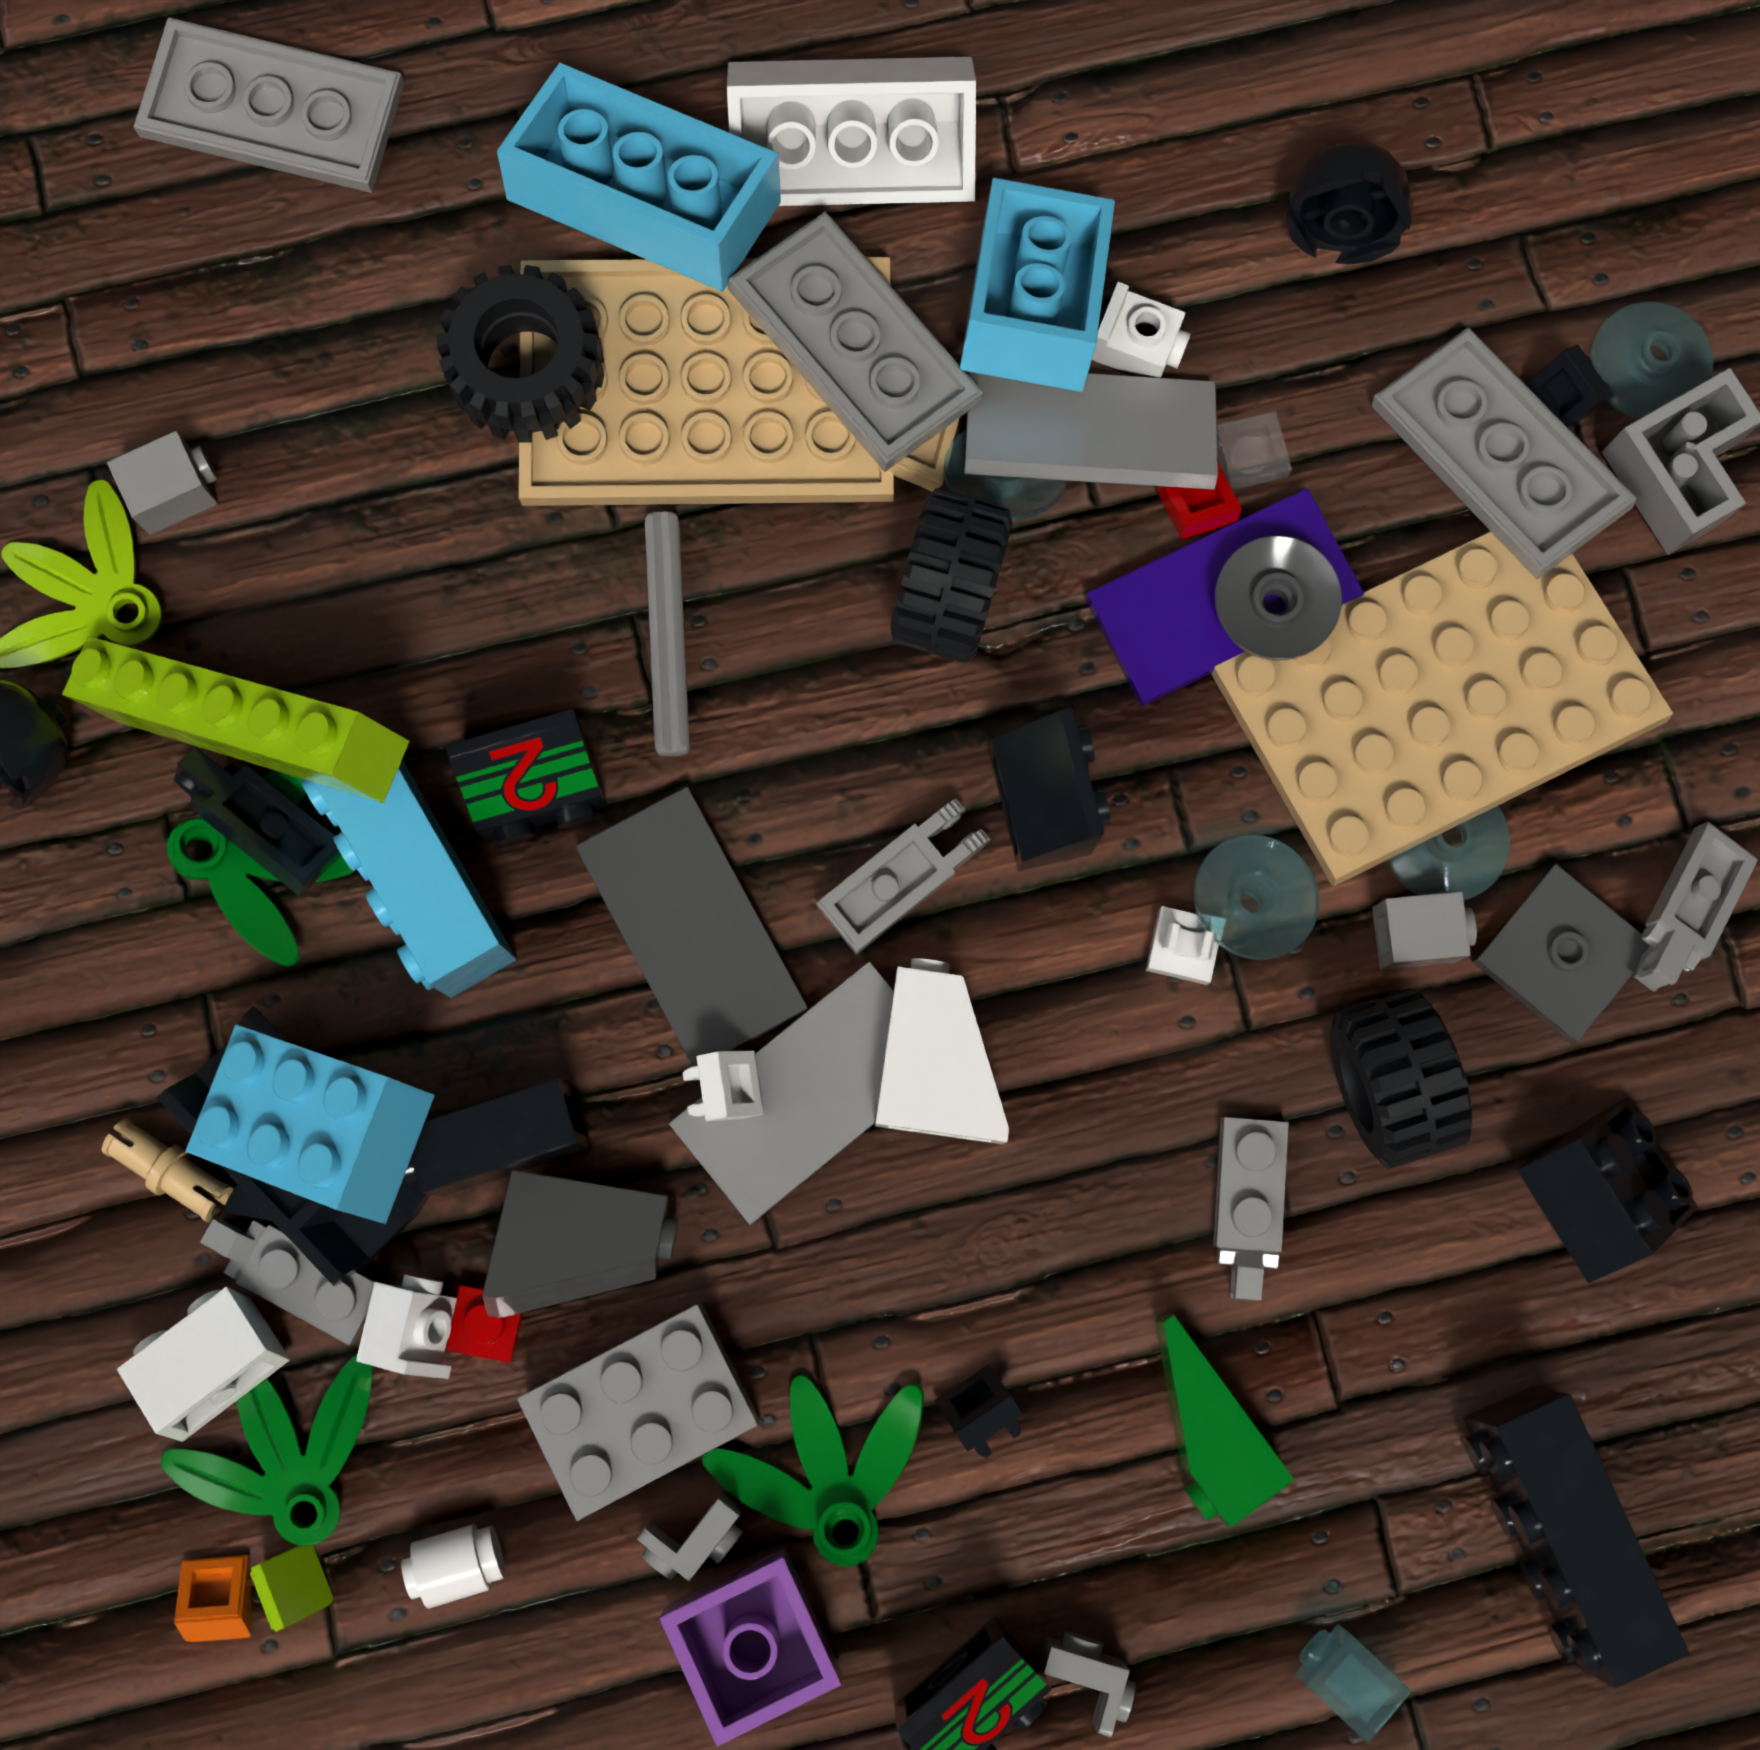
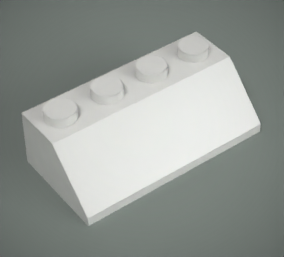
[727,57,976,206]

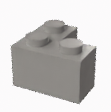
[1601,368,1760,555]

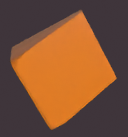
[174,1555,252,1642]

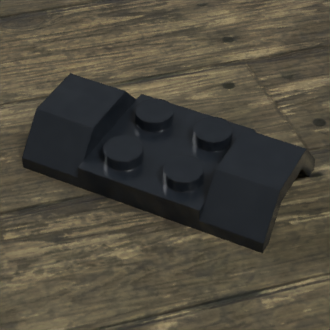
[157,1006,431,1286]

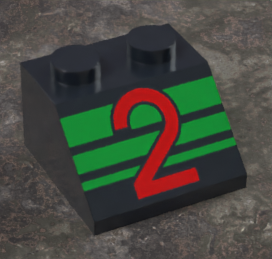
[445,709,607,846]
[894,1616,1052,1750]

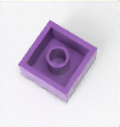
[659,1548,842,1747]

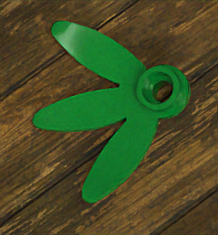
[167,770,354,967]
[161,1354,373,1546]
[702,1373,924,1567]

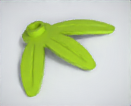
[0,479,162,669]

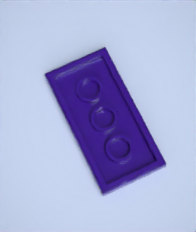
[1085,488,1364,708]

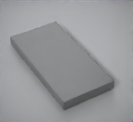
[133,17,405,193]
[728,212,983,472]
[1371,327,1637,580]
[964,372,1218,490]
[669,962,894,1225]

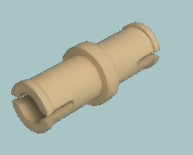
[101,1118,233,1223]

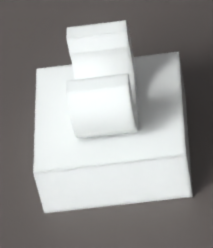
[1145,906,1224,985]
[683,1051,764,1121]

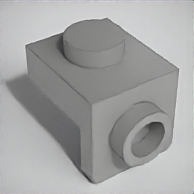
[637,1493,743,1581]
[1039,1631,1136,1737]

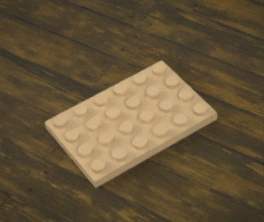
[519,257,894,506]
[1211,531,1673,887]

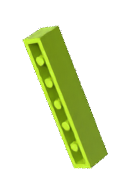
[62,636,410,803]

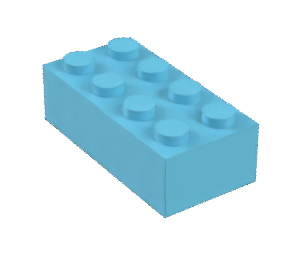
[497,62,781,292]
[301,759,517,998]

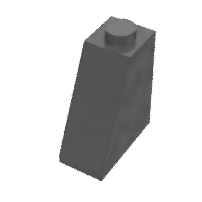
[482,1170,679,1318]

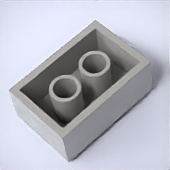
[517,1303,761,1521]

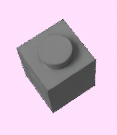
[107,431,218,535]
[1372,892,1477,970]

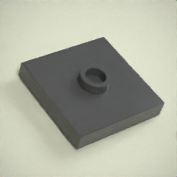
[1472,864,1650,1044]

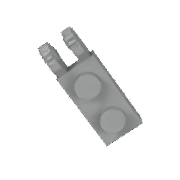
[816,798,991,955]

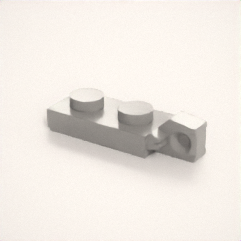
[1633,822,1758,992]
[1213,1117,1289,1301]
[200,1219,380,1345]

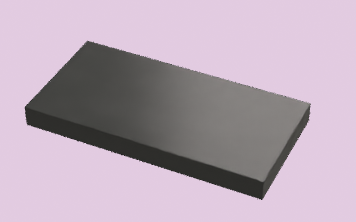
[575,787,808,1066]

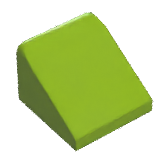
[250,1545,333,1632]

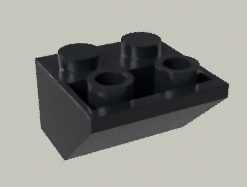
[988,708,1111,872]
[1517,1097,1699,1283]

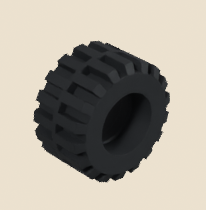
[437,265,605,443]
[890,488,1013,663]
[1330,988,1472,1169]

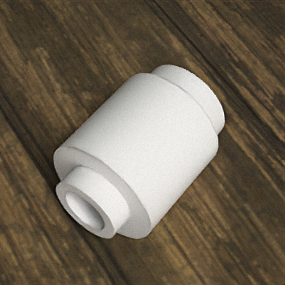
[401,1524,506,1609]

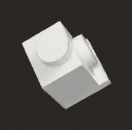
[1092,282,1191,378]
[356,1274,457,1379]

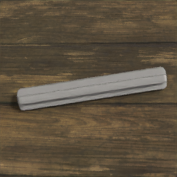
[645,511,690,757]

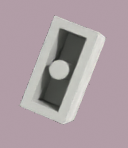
[117,1287,290,1442]

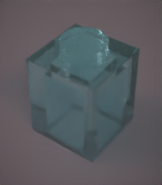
[1295,1624,1412,1743]

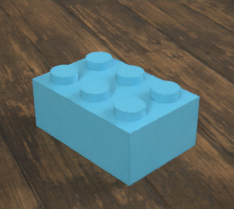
[959,178,1115,392]
[185,1024,435,1224]

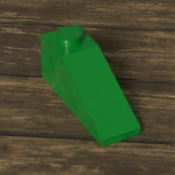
[1155,1313,1295,1528]

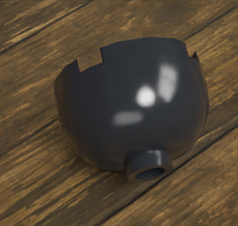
[1286,141,1413,265]
[0,680,68,810]

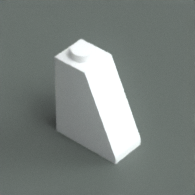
[875,958,1009,1145]

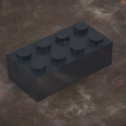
[1463,1386,1690,1689]

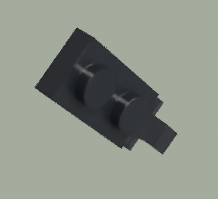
[174,746,341,897]

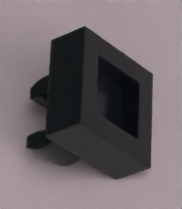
[1525,344,1613,430]
[935,1364,1023,1458]

